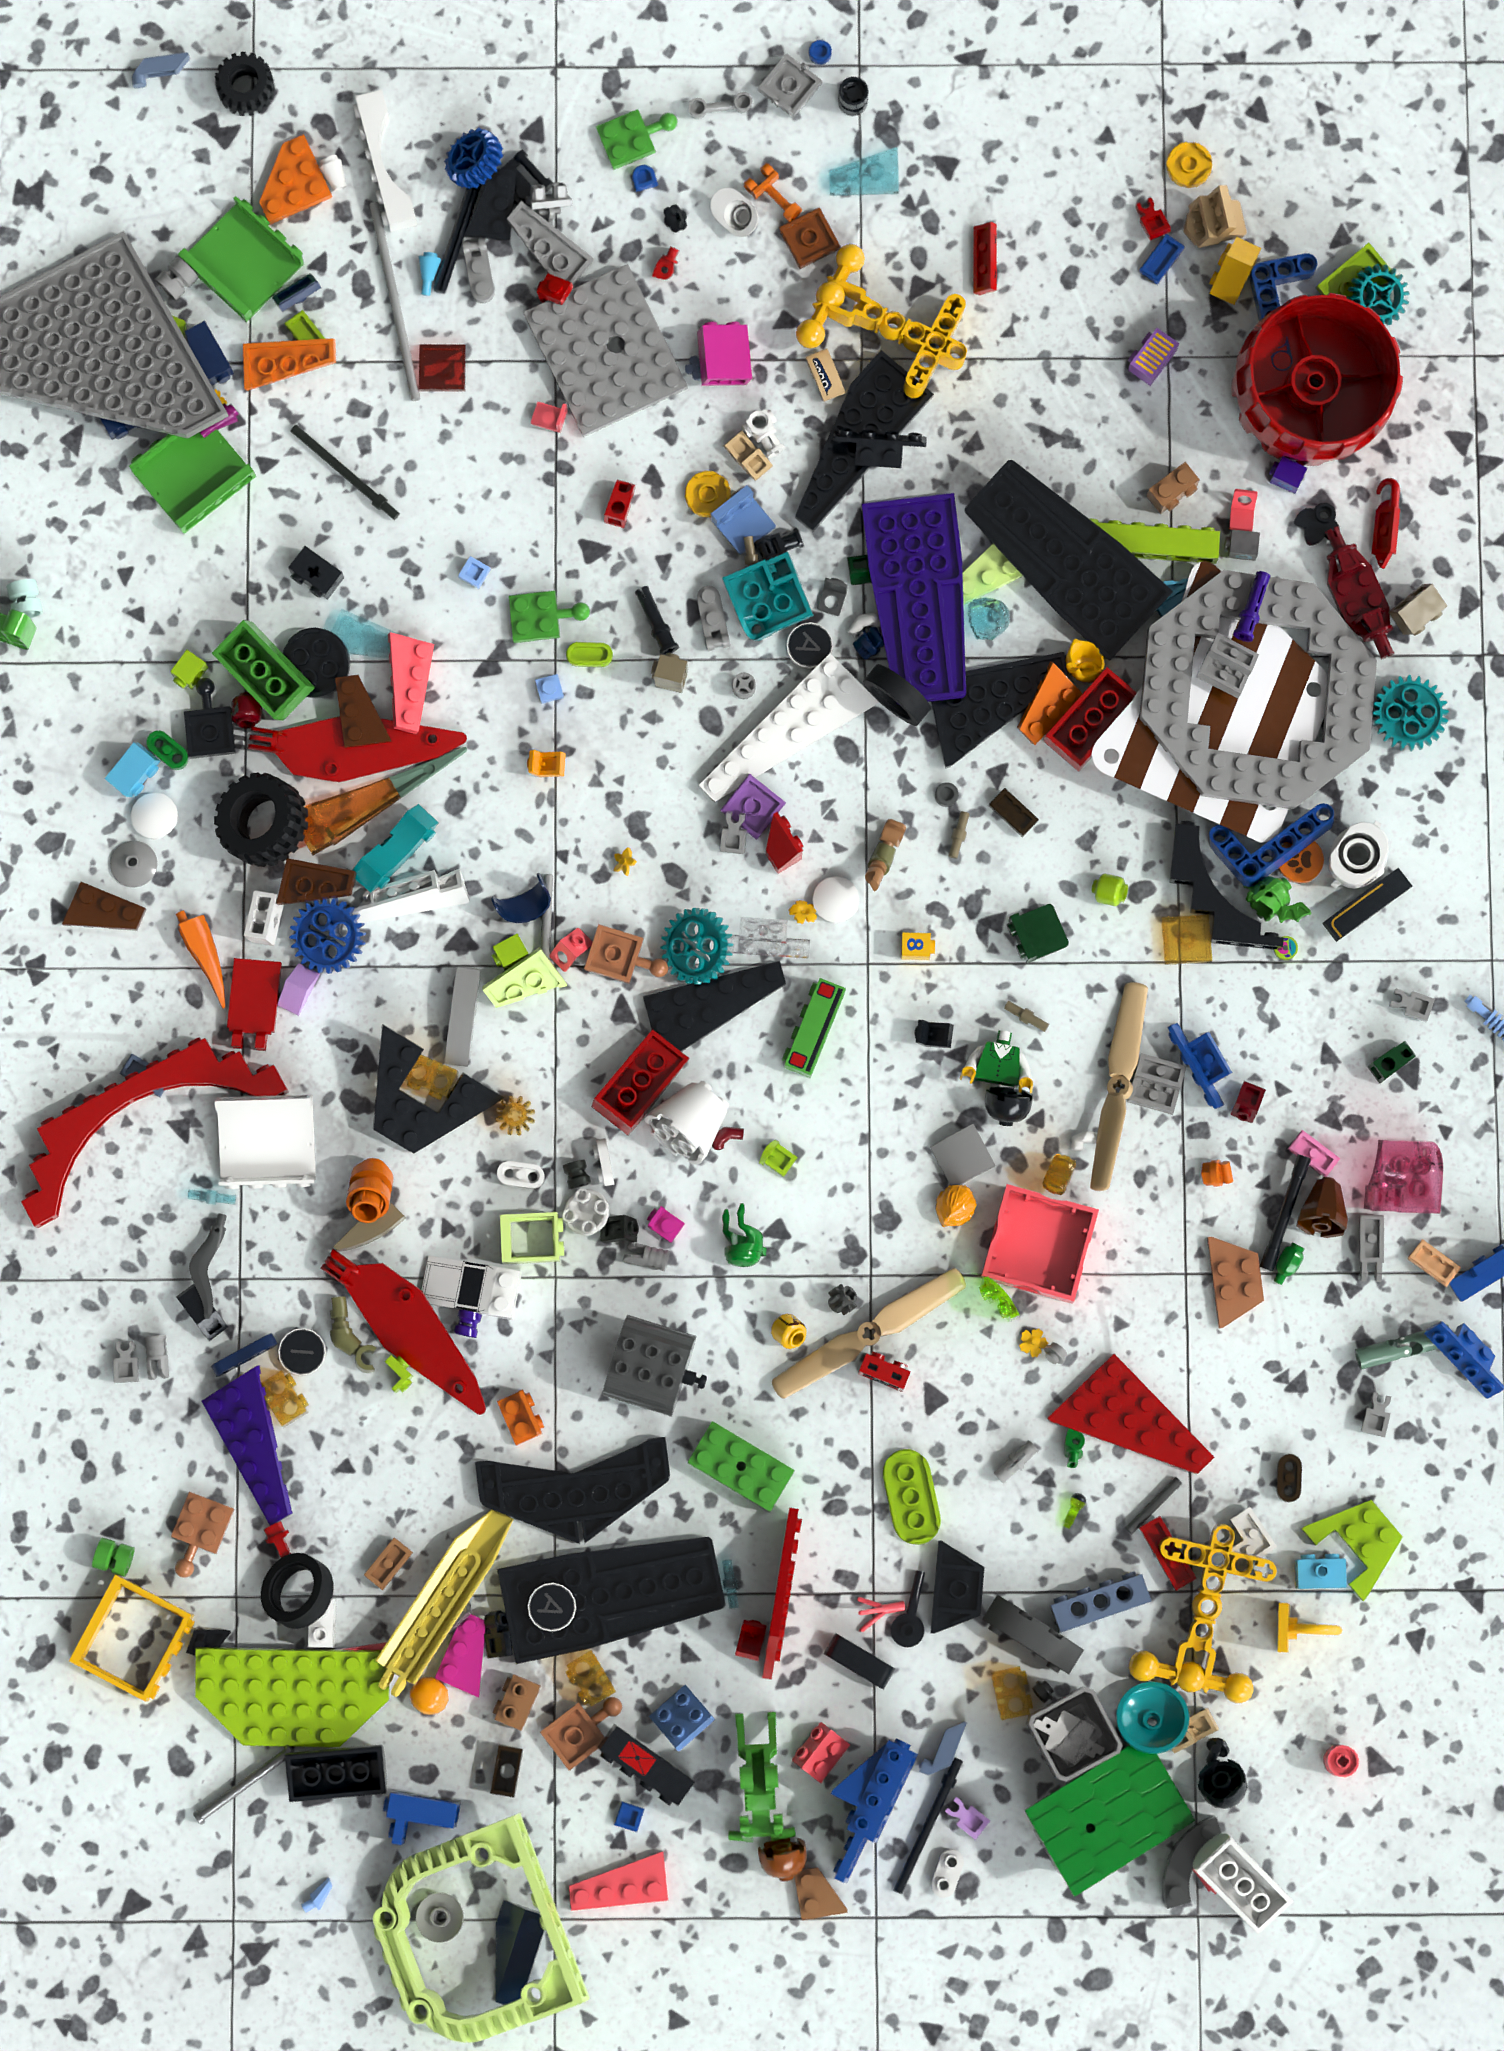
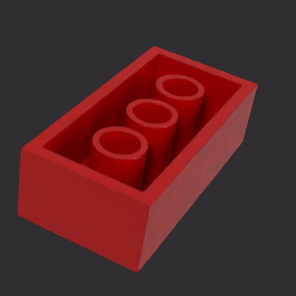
[1044,667,1137,772]

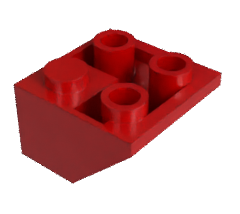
[766,812,804,874]

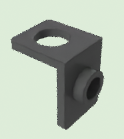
[817,578,848,616]

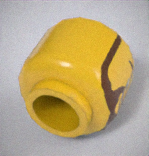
[771,1314,807,1349]

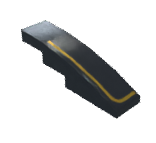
[1322,868,1413,942]

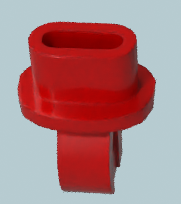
[652,246,680,280]
[264,1521,291,1558]

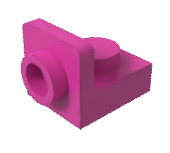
[647,1206,685,1244]

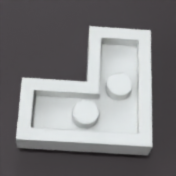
[1229,1507,1277,1571]

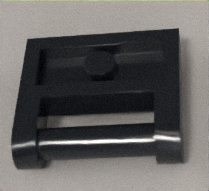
[501,150,553,206]

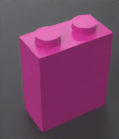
[697,322,752,386]

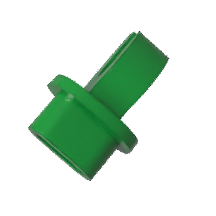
[1064,1428,1085,1468]

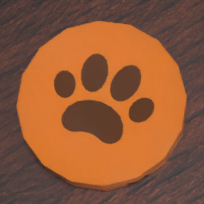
[1278,841,1324,884]

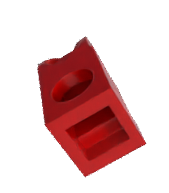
[604,480,636,528]

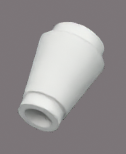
[320,155,347,191]

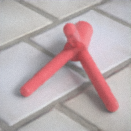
[857,1597,905,1632]

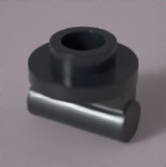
[1206,1738,1230,1764]

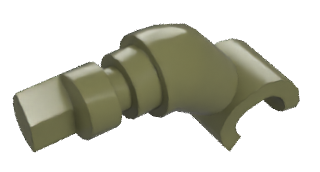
[330,1297,377,1373]

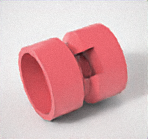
[1323,1745,1359,1777]

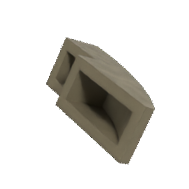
[333,1203,406,1252]

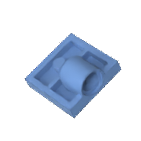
[649,1685,715,1752]

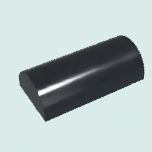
[285,1745,387,1802]

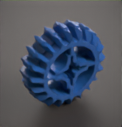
[444,127,504,189]

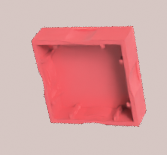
[981,1184,1099,1304]

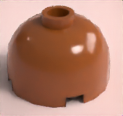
[758,1838,807,1881]

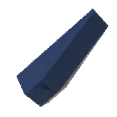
[496,1900,544,2005]

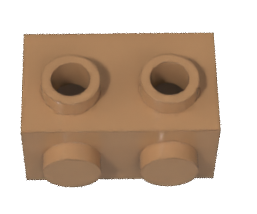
[1146,462,1200,514]
[493,1674,541,1731]

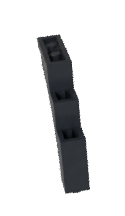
[1169,821,1284,950]

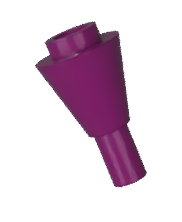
[199,403,239,438]

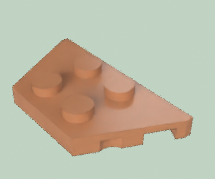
[1207,1237,1264,1329]

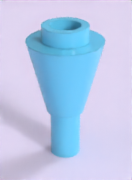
[419,252,441,296]

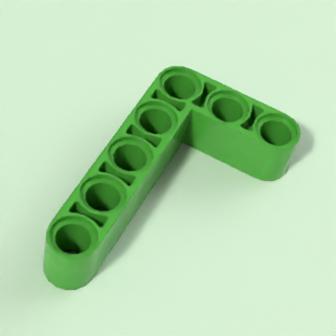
[0,609,37,650]

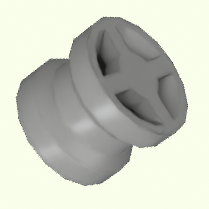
[732,673,756,699]

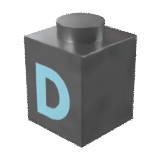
[1224,530,1260,561]

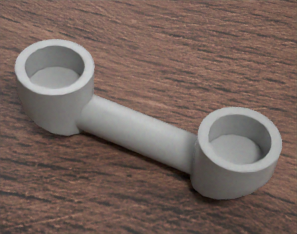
[688,92,752,119]

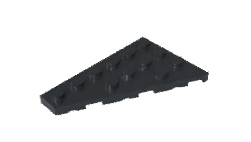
[931,652,1069,769]

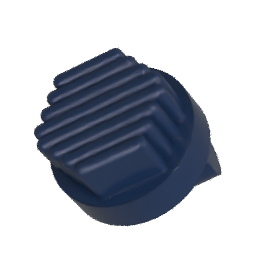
[853,627,884,660]

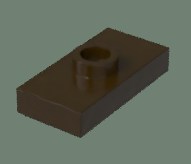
[988,788,1039,838]

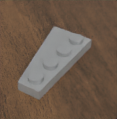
[507,201,594,285]

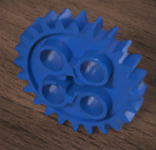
[289,898,366,974]

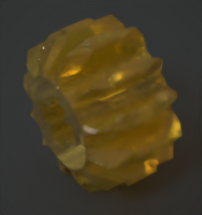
[495,1096,535,1136]
[1042,1154,1076,1195]

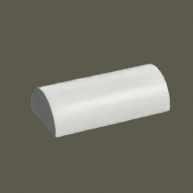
[1193,1833,1294,1934]

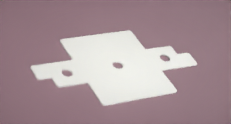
[1034,1710,1105,1764]

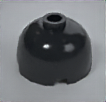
[985,1087,1033,1126]
[1198,1759,1247,1809]

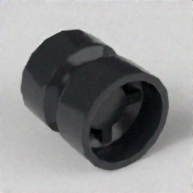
[838,77,869,116]

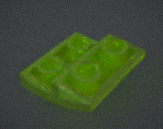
[979,1276,1020,1322]

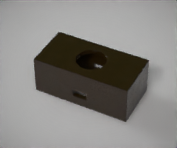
[490,1745,523,1798]

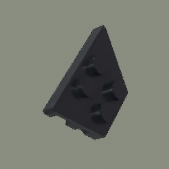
[930,1540,985,1634]

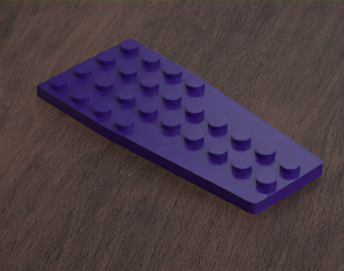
[862,493,966,705]

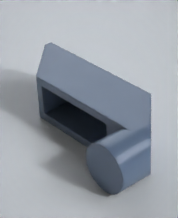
[132,52,190,88]
[919,1722,967,1775]

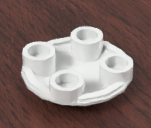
[131,792,179,840]
[812,876,860,924]
[562,1188,609,1235]

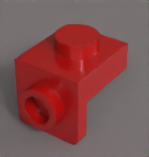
[537,273,573,305]
[735,1620,767,1661]

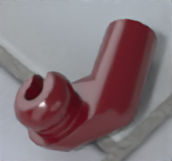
[712,1127,744,1150]

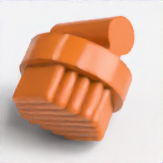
[1201,1160,1233,1187]

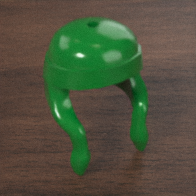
[722,1203,767,1267]

